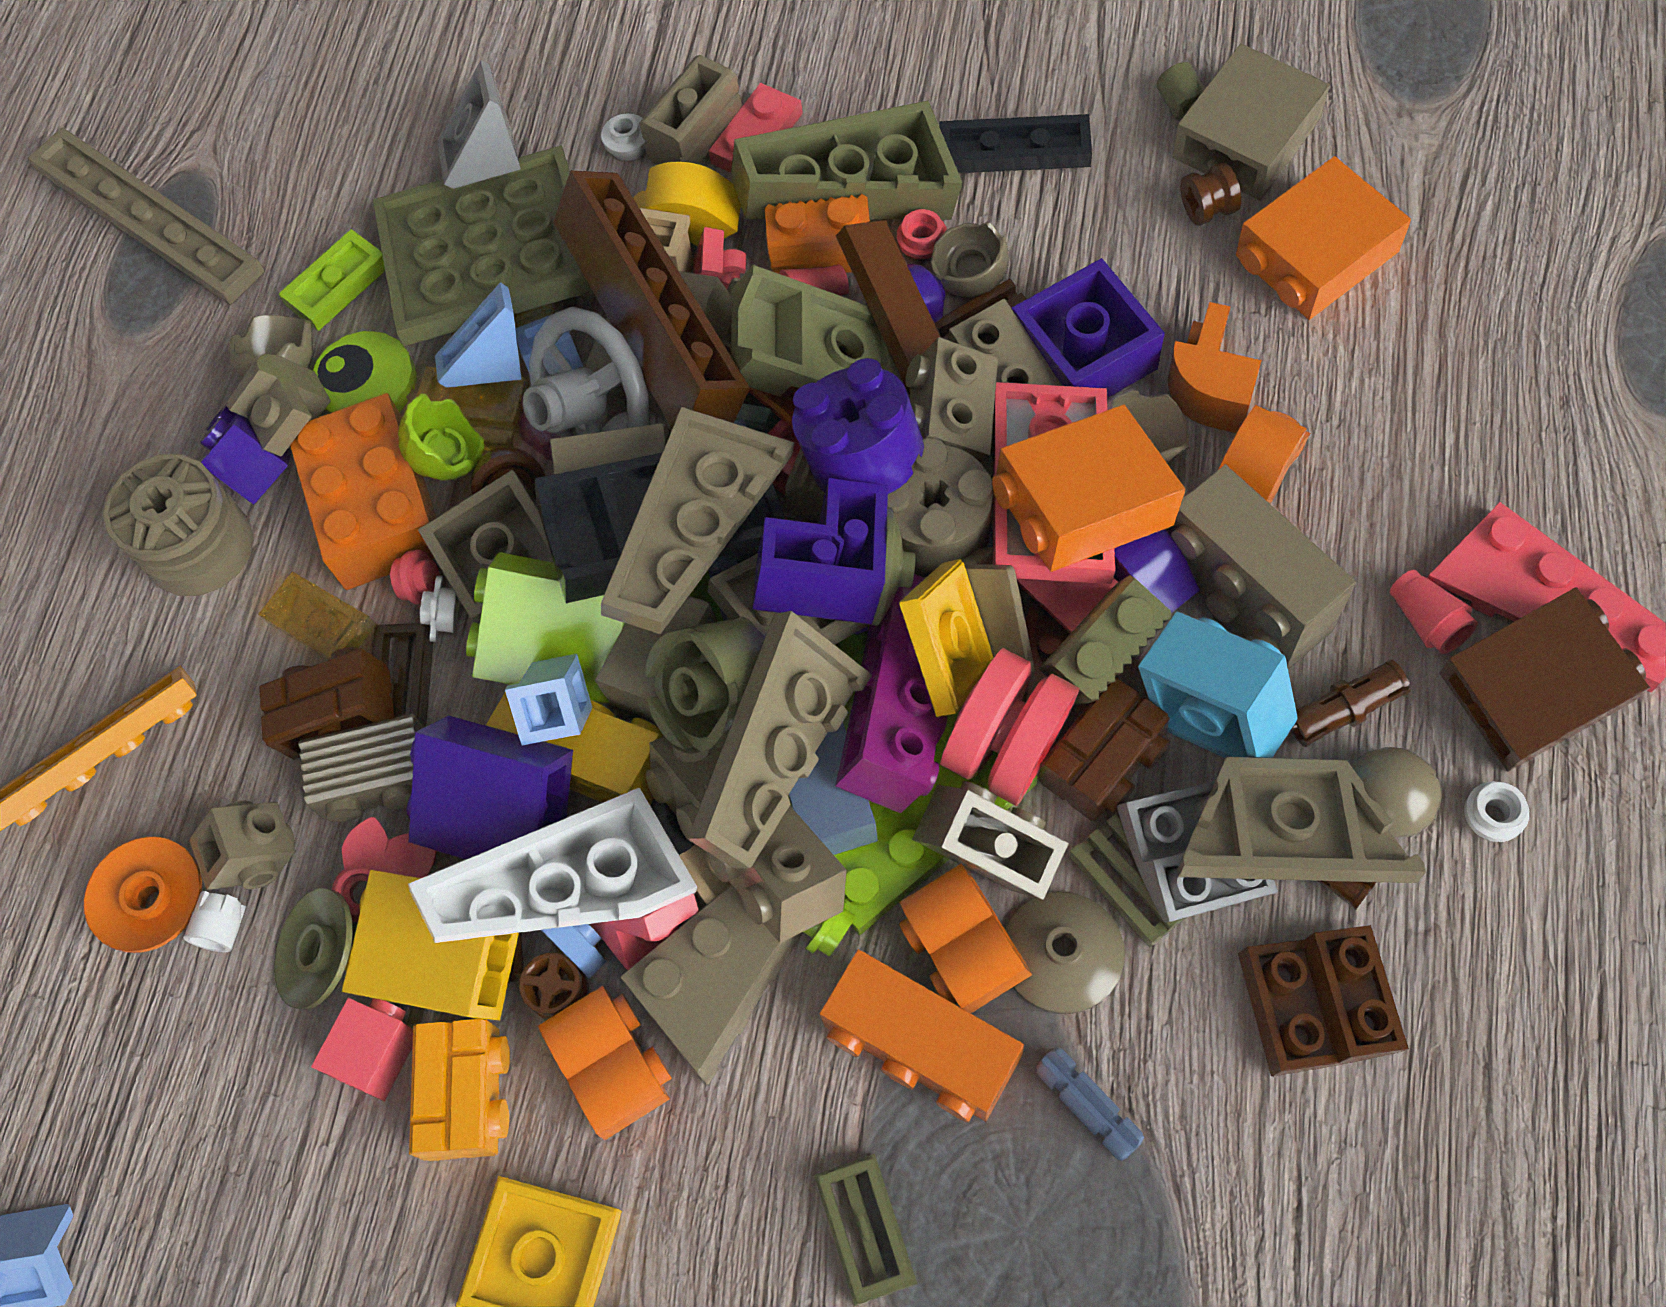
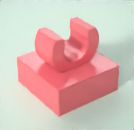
[693,227,747,289]

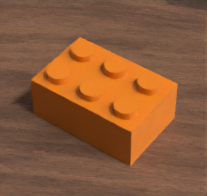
[290,393,437,590]

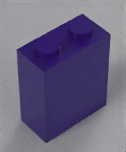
[407,715,573,860]

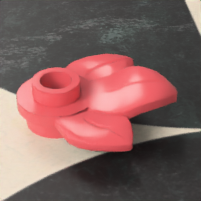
[332,817,437,922]

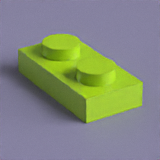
[278,229,385,331]

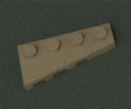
[601,407,794,634]
[688,611,872,868]

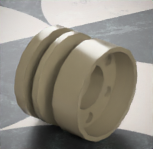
[103,454,254,596]

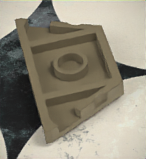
[1177,757,1426,883]

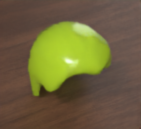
[398,393,484,481]

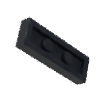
[939,114,1092,173]

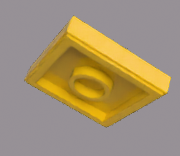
[899,559,994,717]
[455,1176,622,1307]

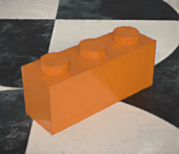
[820,949,1024,1123]

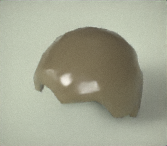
[229,315,313,377]
[1107,388,1189,462]

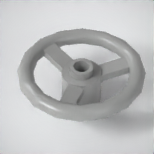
[523,307,650,439]

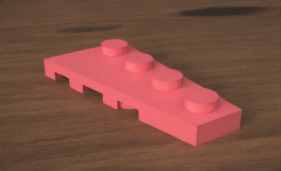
[1427,502,1666,693]

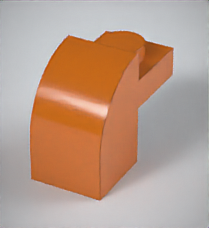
[1168,302,1262,433]
[1218,405,1311,504]

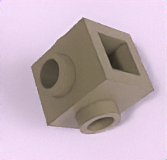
[189,800,296,890]

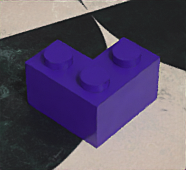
[752,478,888,624]

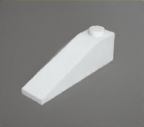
[408,788,697,943]

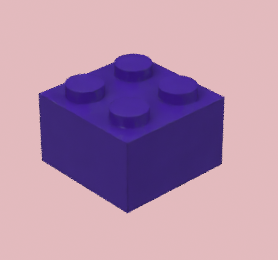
[1012,258,1165,398]

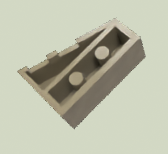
[620,885,803,1086]

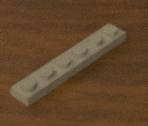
[27,127,265,305]

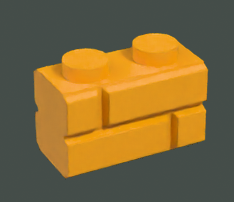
[409,1019,510,1161]

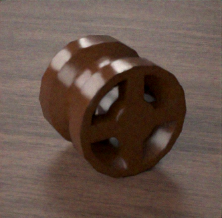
[1180,162,1242,226]
[519,952,589,1020]

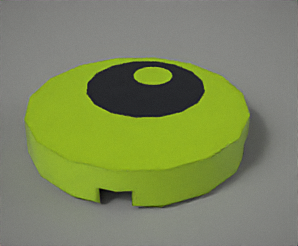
[313,331,417,414]

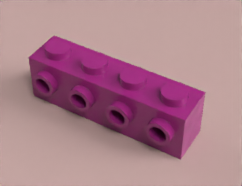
[835,574,948,813]

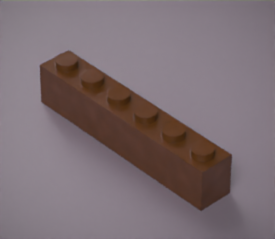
[553,170,750,429]

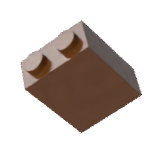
[1439,587,1650,772]

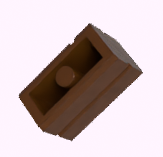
[259,647,394,760]
[1038,677,1171,821]

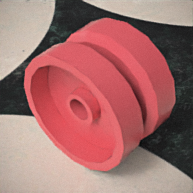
[940,648,1080,807]

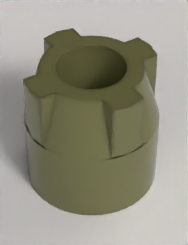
[1156,62,1205,120]

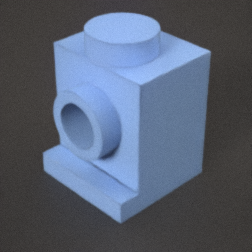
[505,654,593,746]

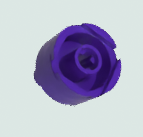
[792,358,924,494]

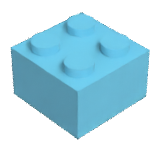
[1138,611,1298,758]

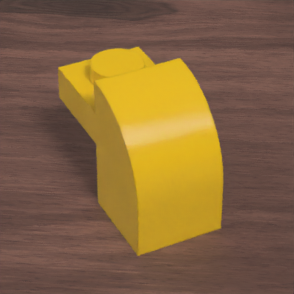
[633,162,741,246]

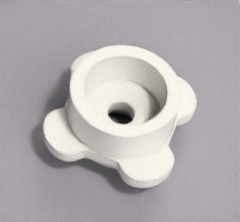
[420,576,459,642]

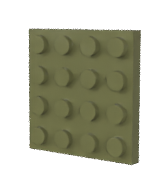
[373,145,592,346]

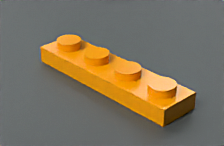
[0,665,197,831]

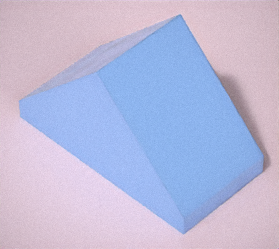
[435,282,522,388]

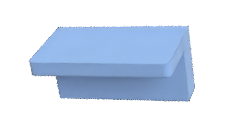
[0,1204,74,1307]

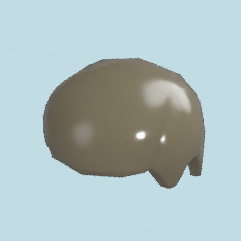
[930,222,1009,298]
[1350,747,1442,838]

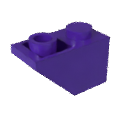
[200,405,292,505]

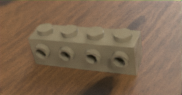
[646,736,847,943]

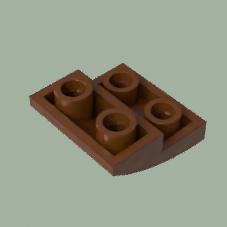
[1238,925,1409,1077]

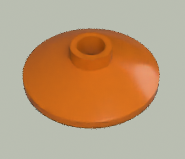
[84,837,202,953]

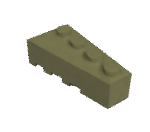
[731,100,963,220]

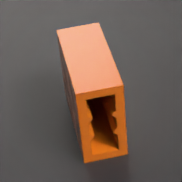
[1235,156,1411,320]
[992,404,1186,572]

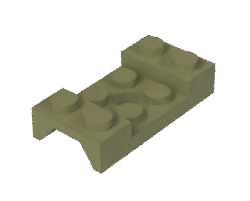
[731,265,940,399]

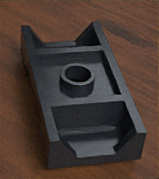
[535,452,796,603]

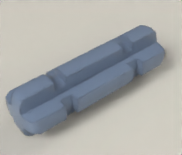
[1036,1047,1144,1161]

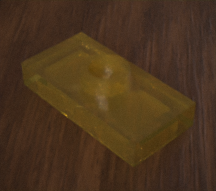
[258,571,377,660]

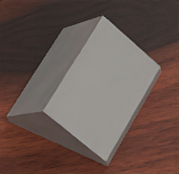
[437,60,521,189]

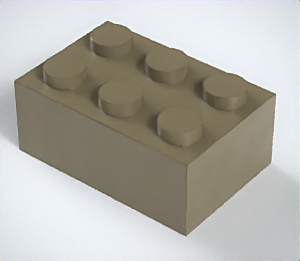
[1168,464,1357,670]

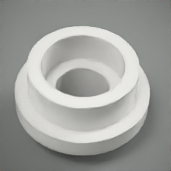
[601,113,646,161]
[1464,781,1529,842]

